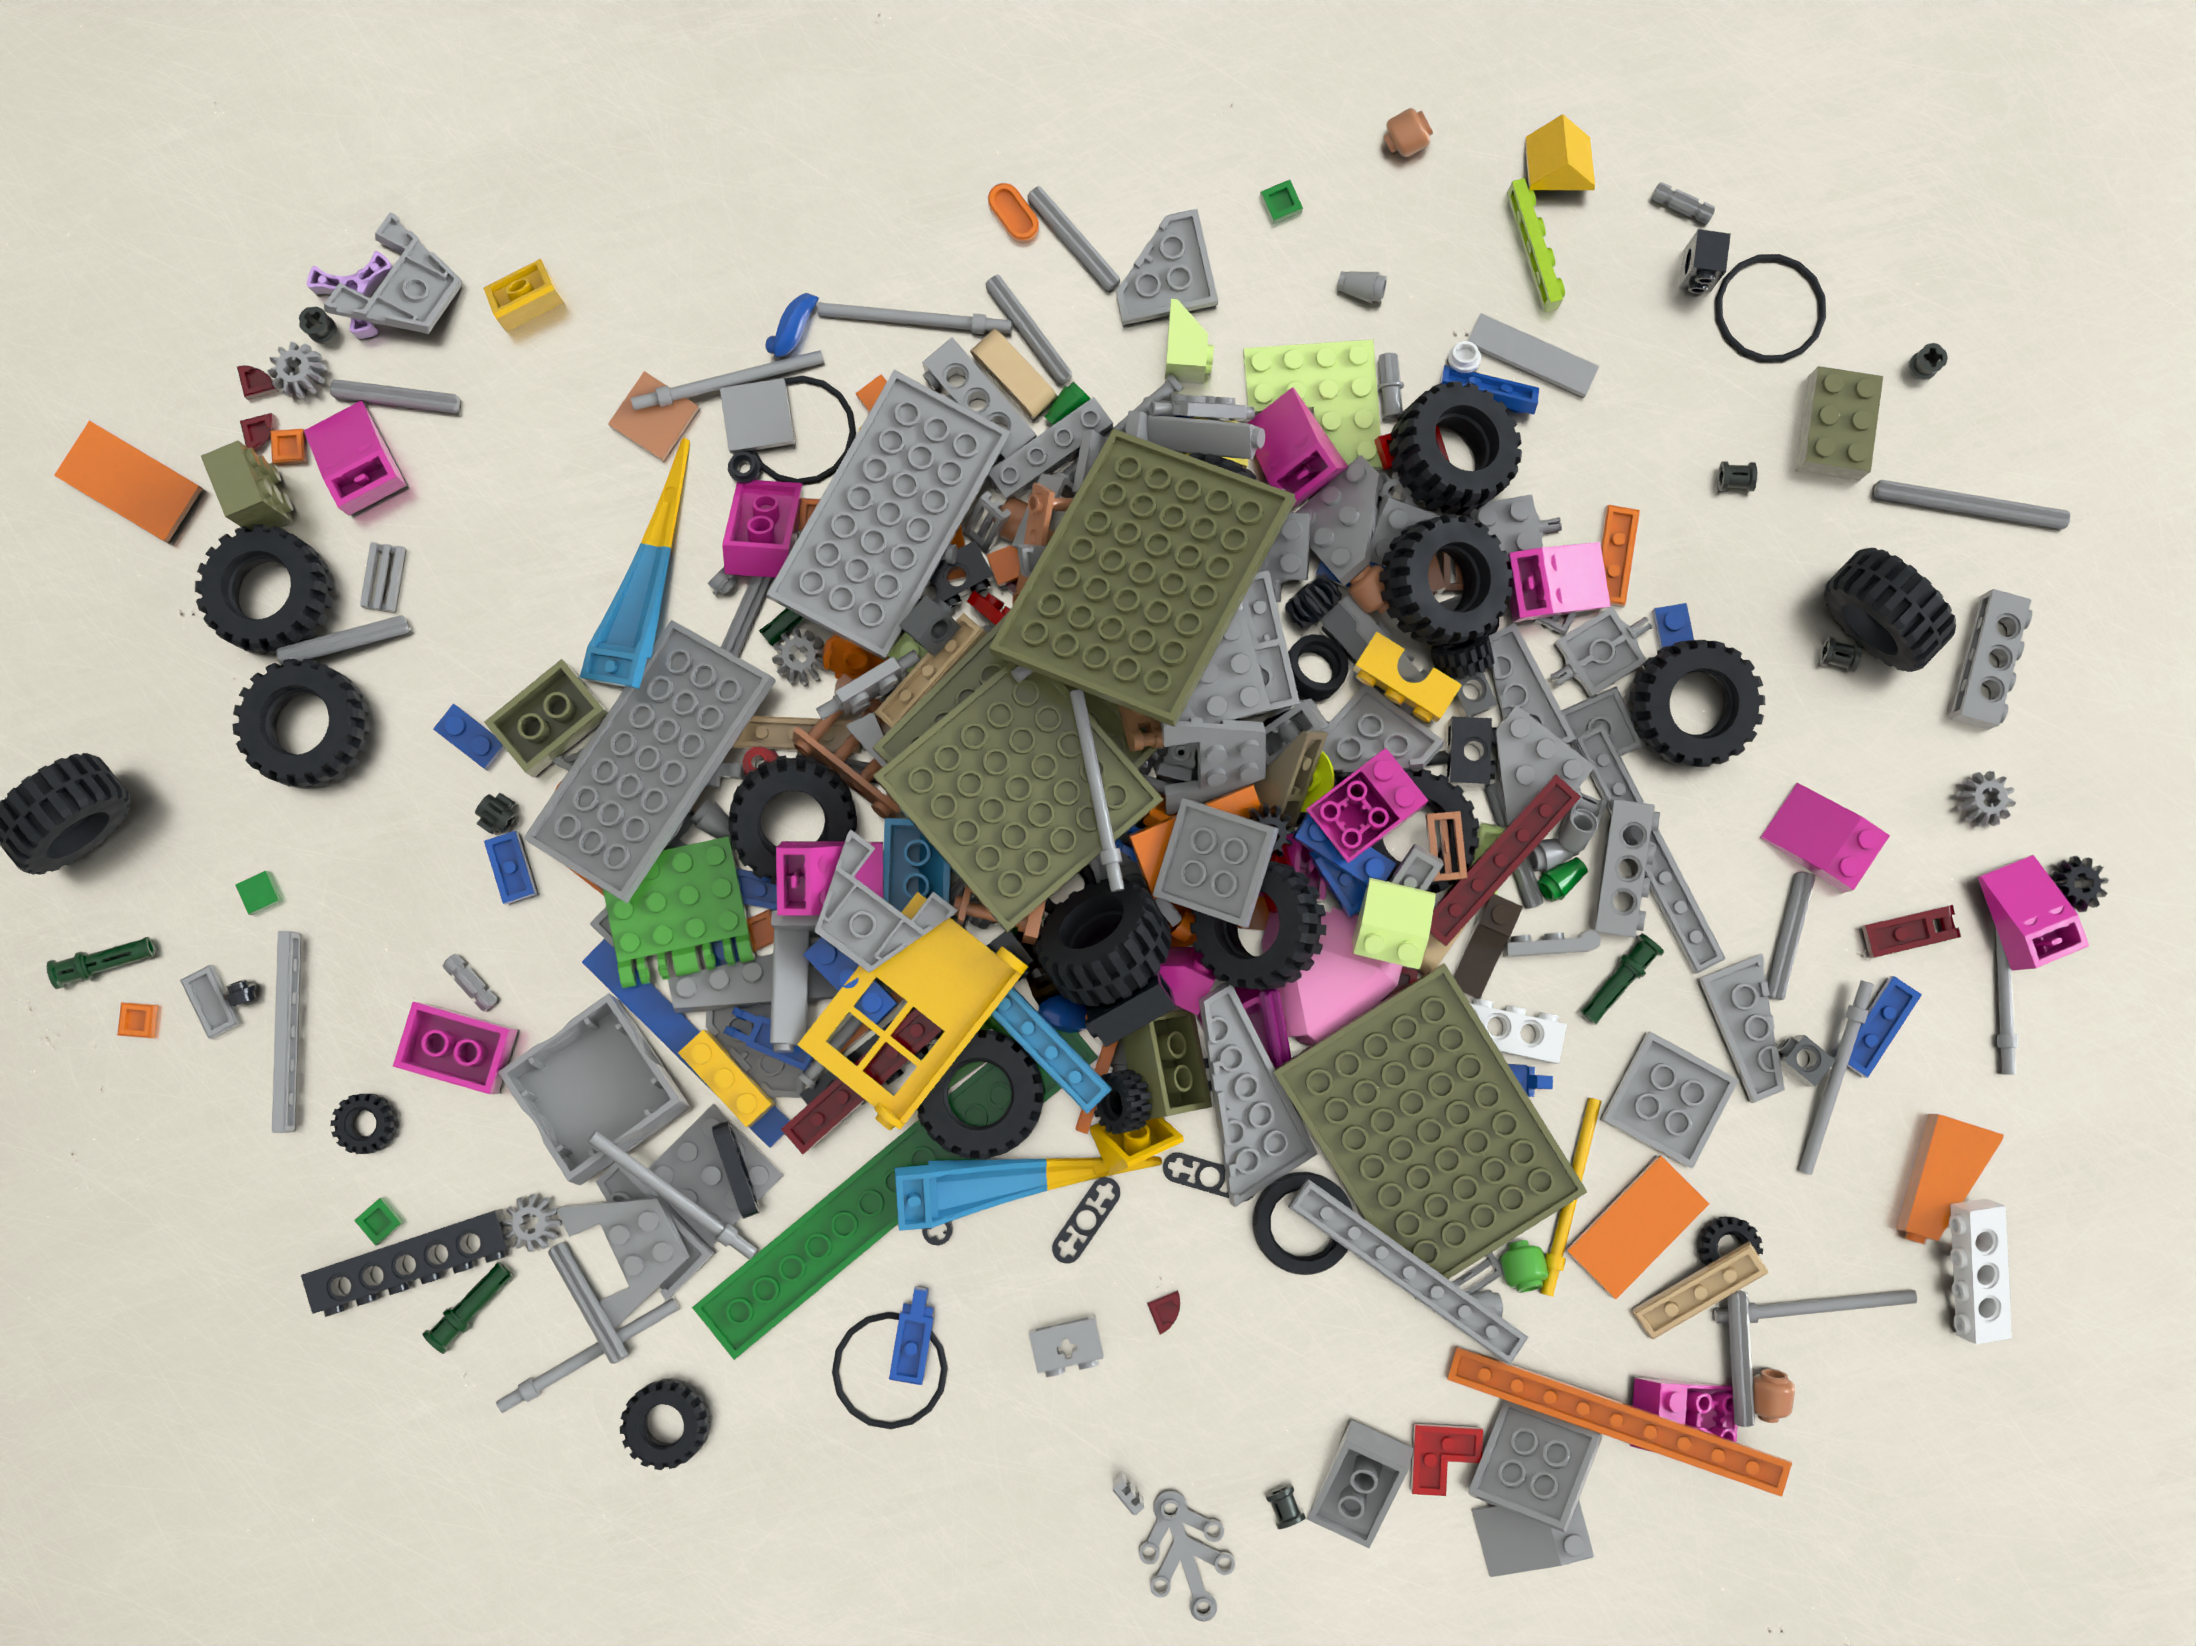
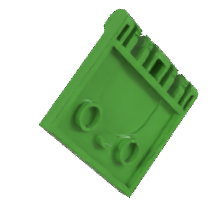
[603,836,755,989]

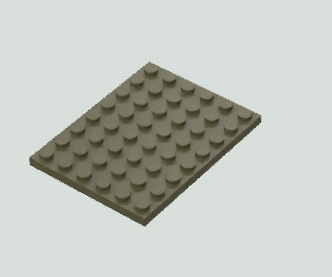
[989,429,1296,727]
[1273,963,1587,1299]

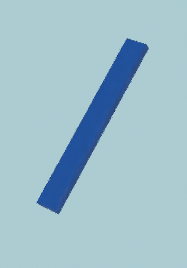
[582,939,790,1148]

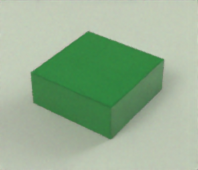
[1260,179,1303,224]
[235,871,282,915]
[354,1198,404,1246]

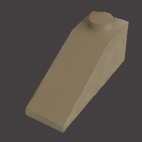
[1254,731,1328,826]

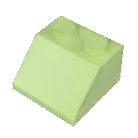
[1165,299,1214,384]
[1352,877,1436,970]

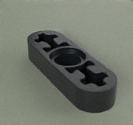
[712,1120,760,1219]
[1162,1152,1255,1202]
[1052,1177,1120,1264]

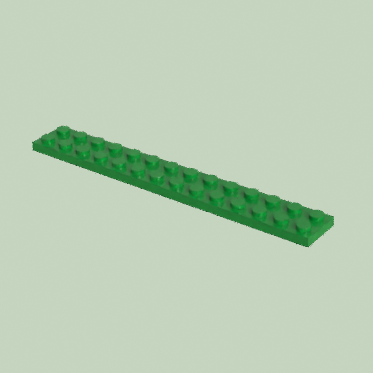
[692,1029,1099,1360]

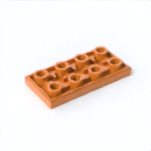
[54,420,203,543]
[1128,784,1260,899]
[1566,1155,1710,1299]

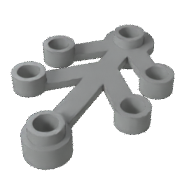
[1139,1491,1235,1622]

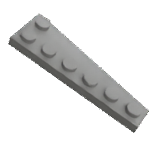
[668,944,838,1013]

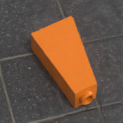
[1896,1114,2004,1245]

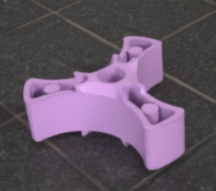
[307,251,393,339]

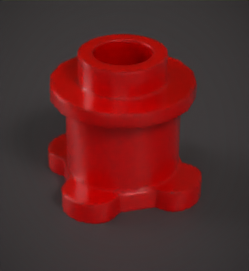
[742,746,779,776]

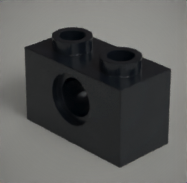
[1679,229,1731,294]
[1446,716,1497,788]

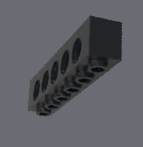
[301,1209,514,1317]

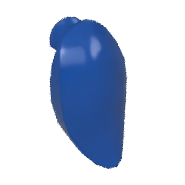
[765,293,819,357]
[1037,995,1087,1033]

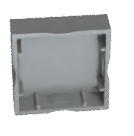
[498,993,690,1186]

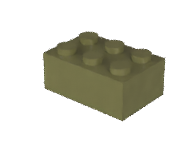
[1795,366,1883,481]
[201,440,293,530]
[484,659,608,777]
[1122,1009,1212,1119]

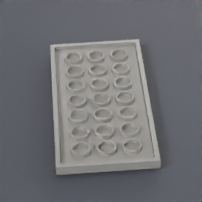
[766,370,1011,660]
[523,620,776,904]

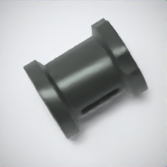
[299,306,337,344]
[1909,343,1948,380]
[1718,461,1758,492]
[1820,636,1862,673]
[1265,1485,1306,1530]

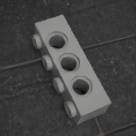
[922,337,1037,463]
[988,397,1113,503]
[1950,589,2033,730]
[1595,799,1660,937]

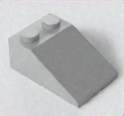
[1307,1420,1414,1548]
[1471,1500,1594,1577]

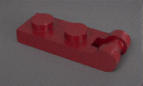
[1862,905,1961,958]

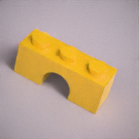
[1352,632,1462,723]
[678,1030,776,1127]

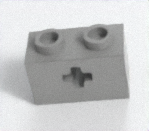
[1265,699,1330,766]
[1029,1315,1104,1377]

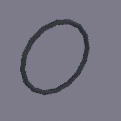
[1716,254,1826,361]
[749,375,856,484]
[832,1312,948,1429]

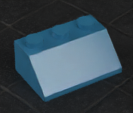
[883,818,951,912]

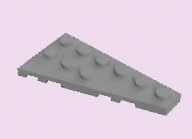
[1199,982,1318,1207]

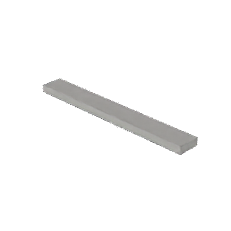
[1575,723,1726,974]
[1288,1179,1529,1365]

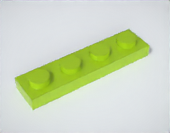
[1507,178,1565,312]

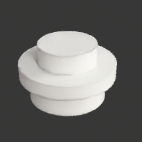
[1448,341,1481,373]

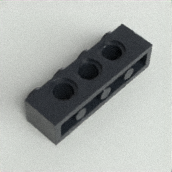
[899,540,995,636]

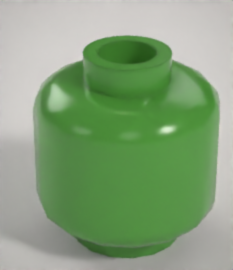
[1500,1240,1549,1293]

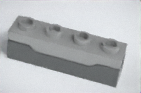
[1317,594,1429,716]

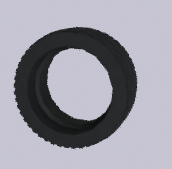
[1253,1172,1353,1275]

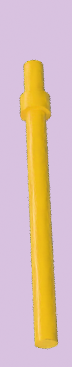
[1540,1098,1602,1297]

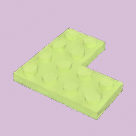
[1243,339,1383,470]

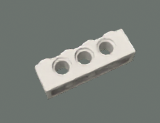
[1470,998,1567,1064]
[1949,1198,2012,1344]

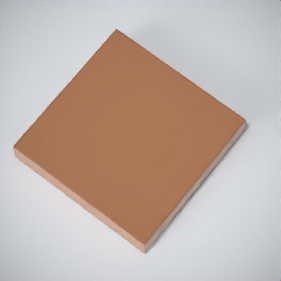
[608,371,700,462]

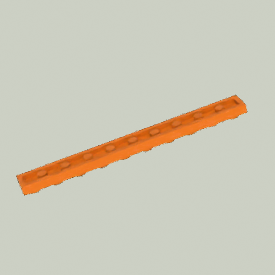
[1447,1346,1792,1497]

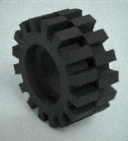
[1430,633,1495,680]
[1094,1070,1152,1134]
[330,1094,398,1154]
[1697,1216,1763,1266]

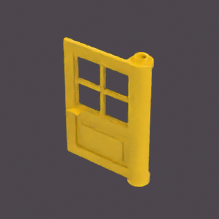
[797,892,1028,1131]

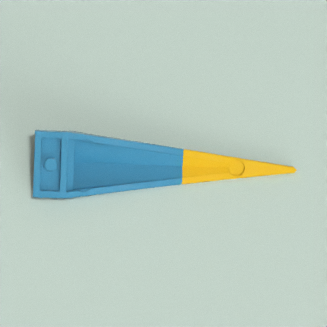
[580,437,690,689]
[895,1157,1162,1231]

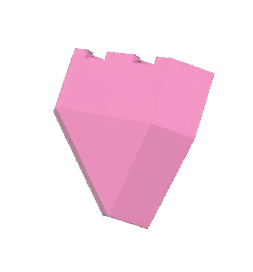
[1261,907,1403,1045]

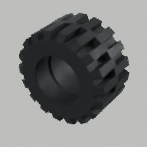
[620,1379,711,1470]

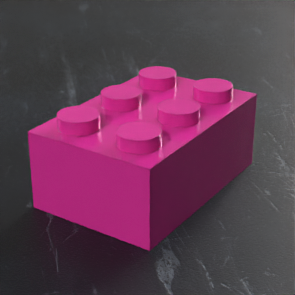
[392,1002,518,1094]

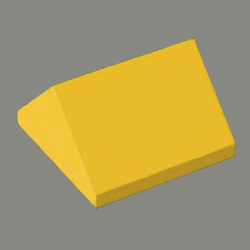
[1525,114,1595,190]
[483,259,564,332]
[1090,1117,1184,1176]

